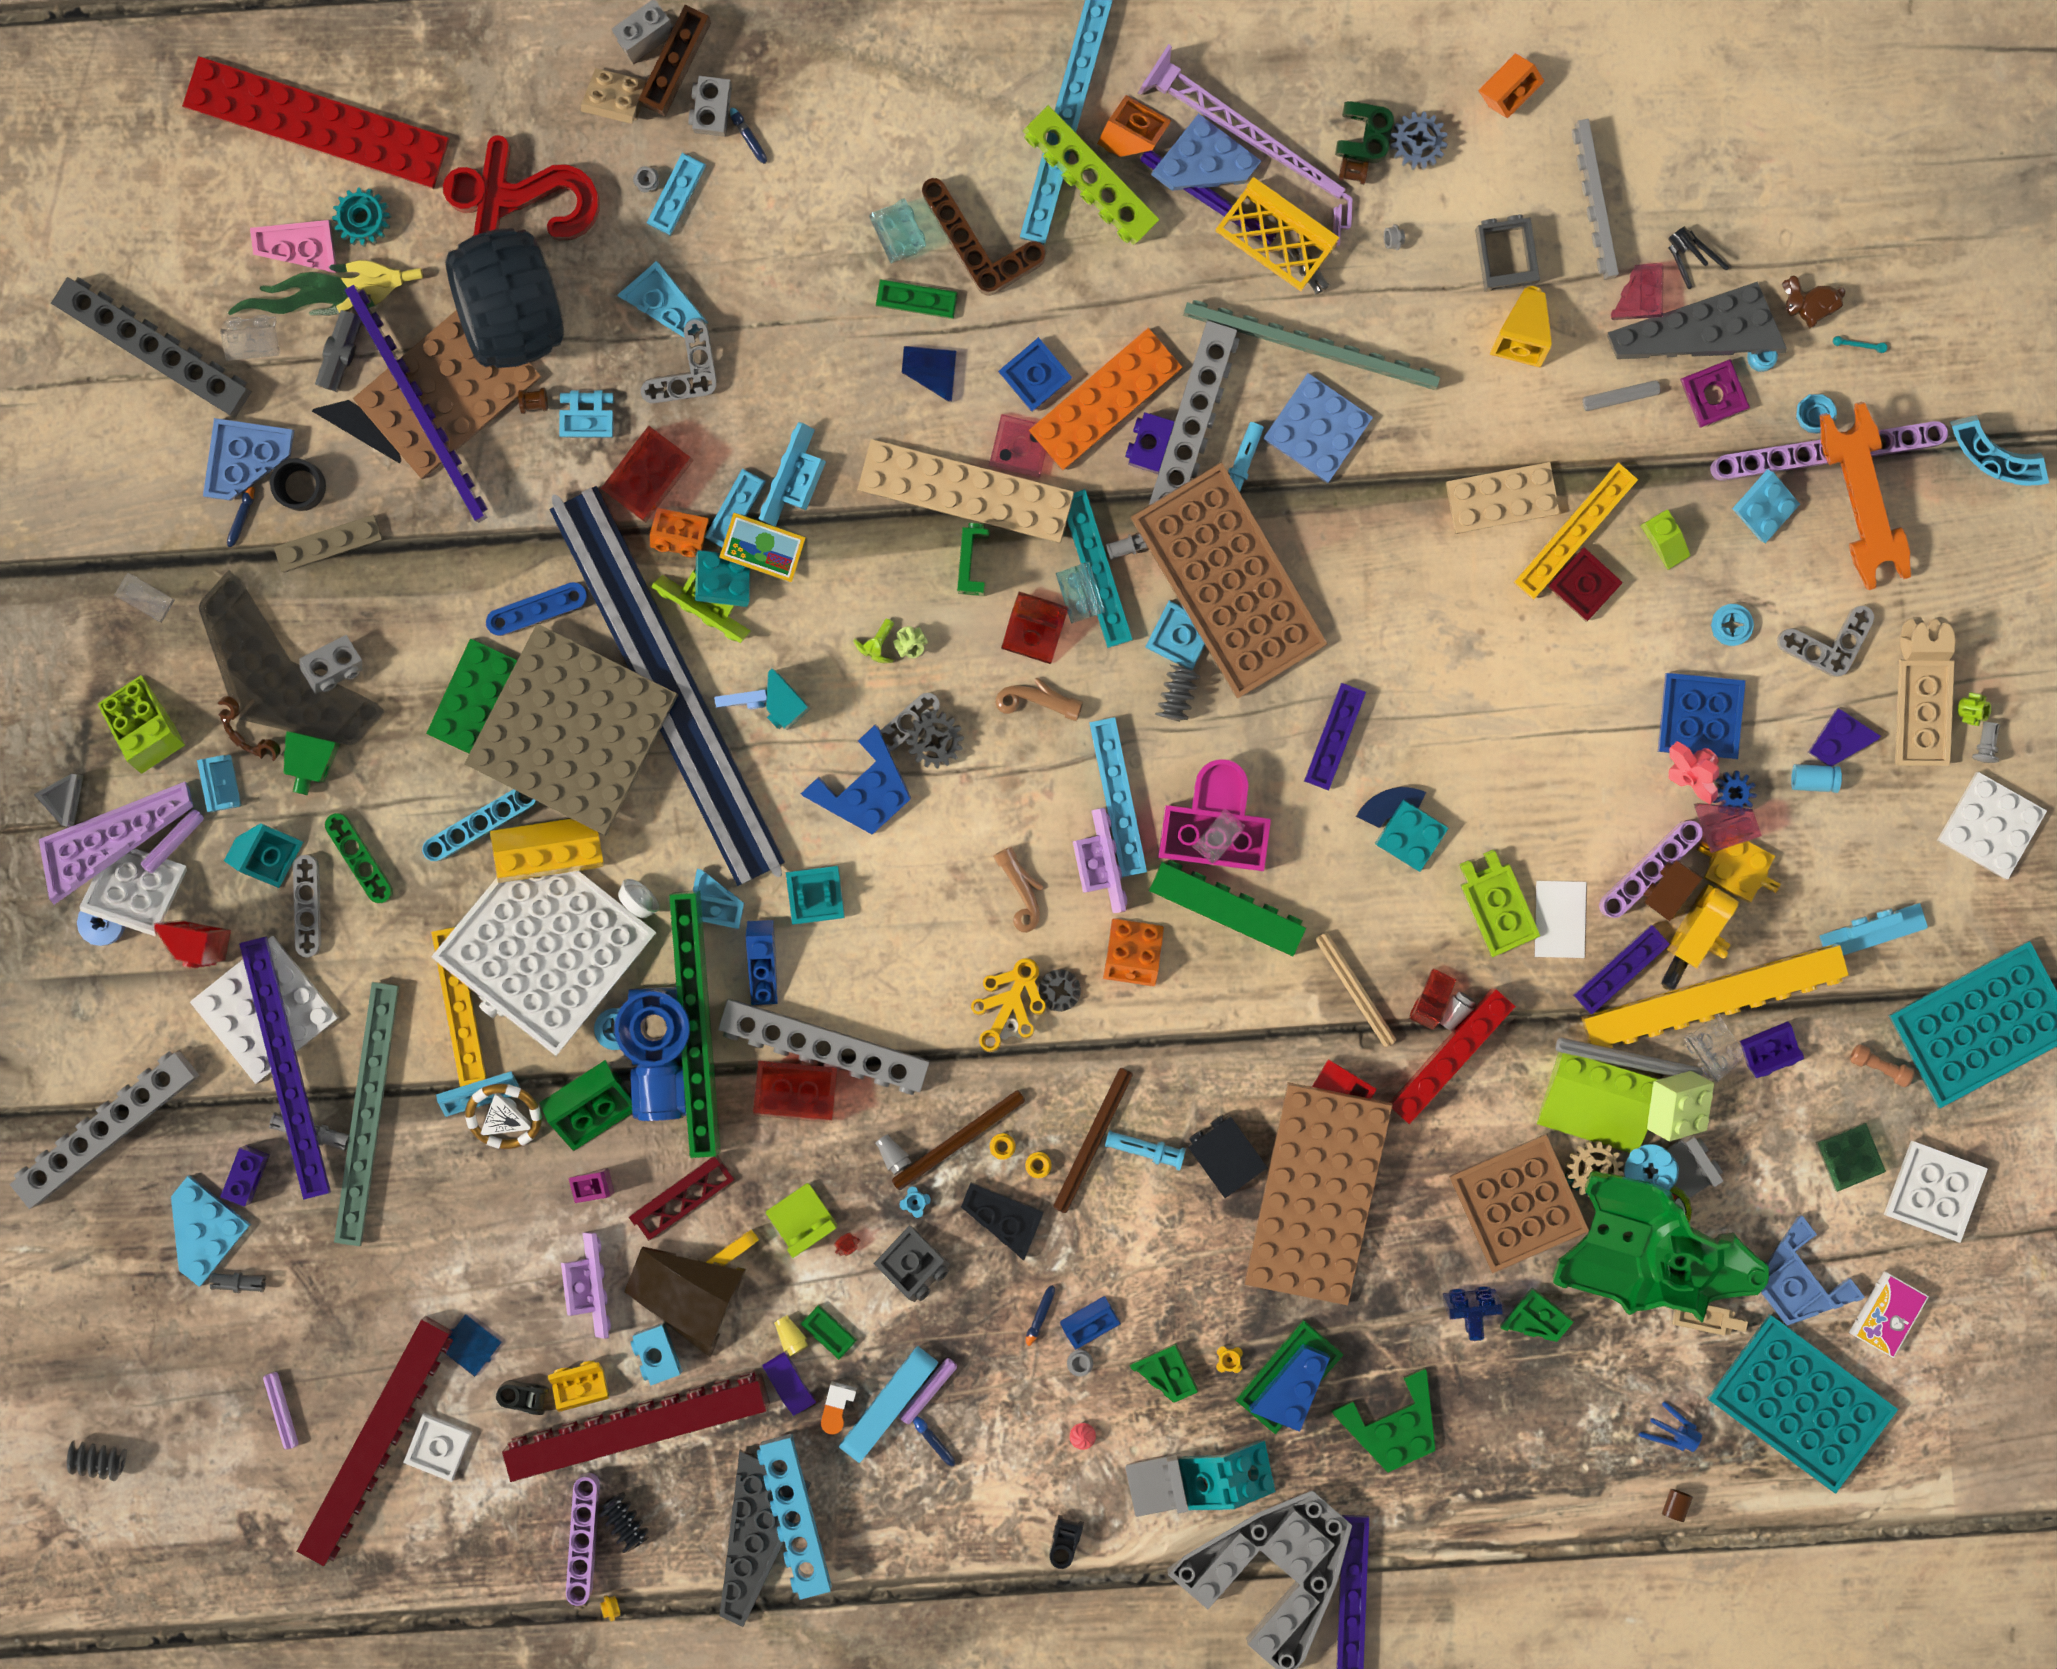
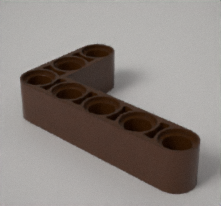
[922,178,1045,296]

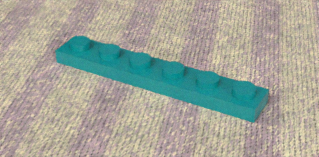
[1067,489,1133,648]

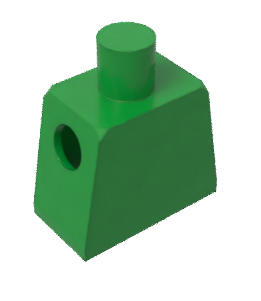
[283,731,340,795]

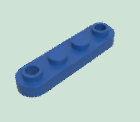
[486,582,588,636]

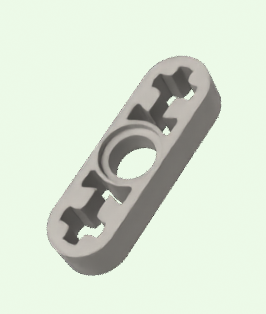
[880,693,940,751]

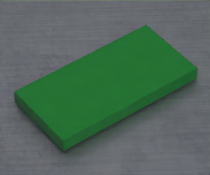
[1235,1320,1344,1435]

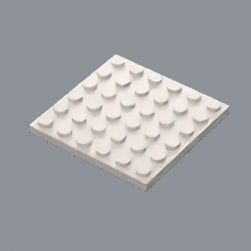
[431,871,656,1056]

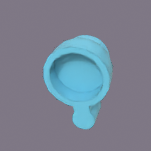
[1747,351,1778,372]

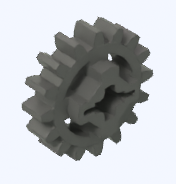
[906,710,964,769]

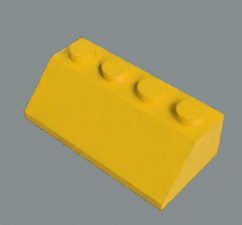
[490,819,603,883]

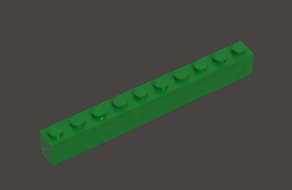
[669,890,721,1158]

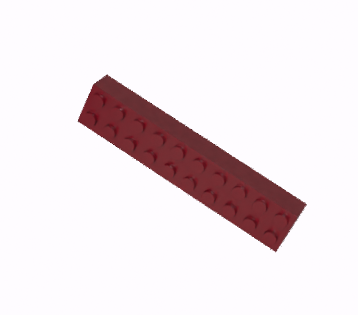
[502,1371,770,1482]

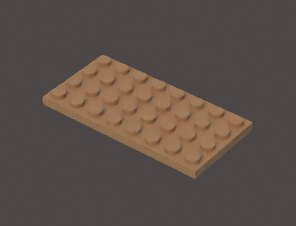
[1130,462,1327,699]
[1244,1082,1392,1305]

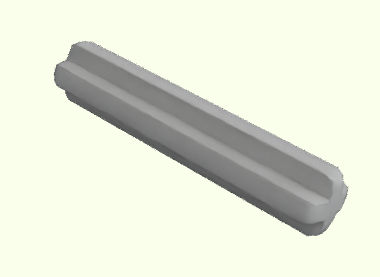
[1583,380,1660,411]

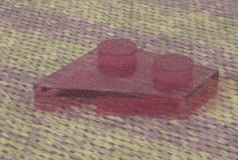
[1611,263,1664,320]
[1694,803,1762,853]

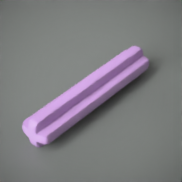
[141,809,204,873]
[899,1358,957,1424]
[263,1372,298,1449]

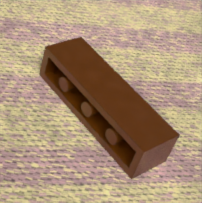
[638,5,711,117]

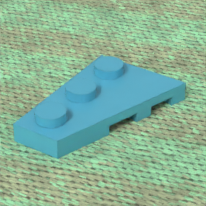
[617,261,708,338]

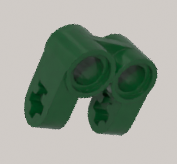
[1335,101,1394,163]

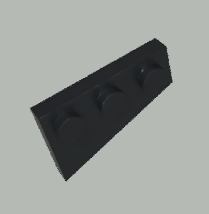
[961,1182,1044,1261]

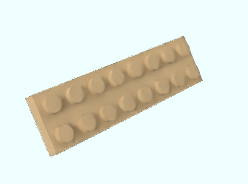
[857,439,1074,544]

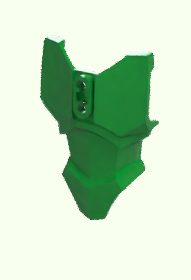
[1553,1172,1769,1322]

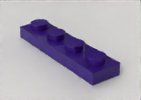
[1304,683,1366,791]
[1573,925,1670,1015]

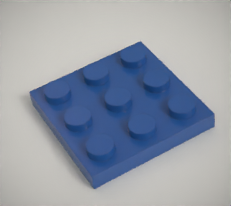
[1658,673,1746,759]

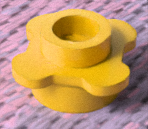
[1216,1346,1243,1373]

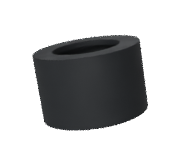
[270,458,326,511]

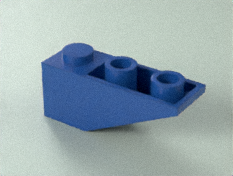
[746,920,778,1005]

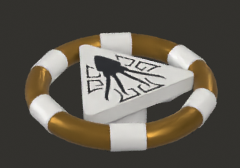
[465,1084,542,1149]

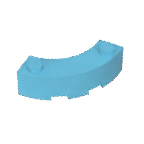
[1950,415,2049,486]

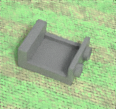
[612,0,673,64]

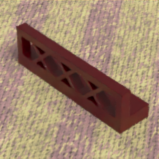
[629,1155,735,1241]

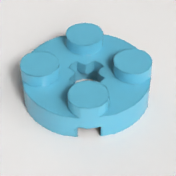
[1624,1144,1679,1190]

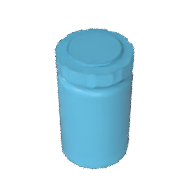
[1791,764,1842,793]

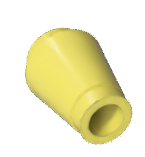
[774,1315,808,1357]

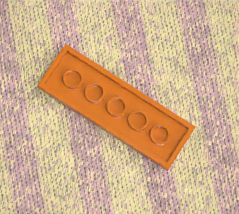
[1028,328,1183,471]

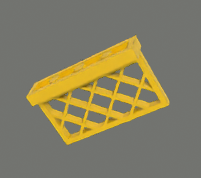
[1215,177,1339,291]

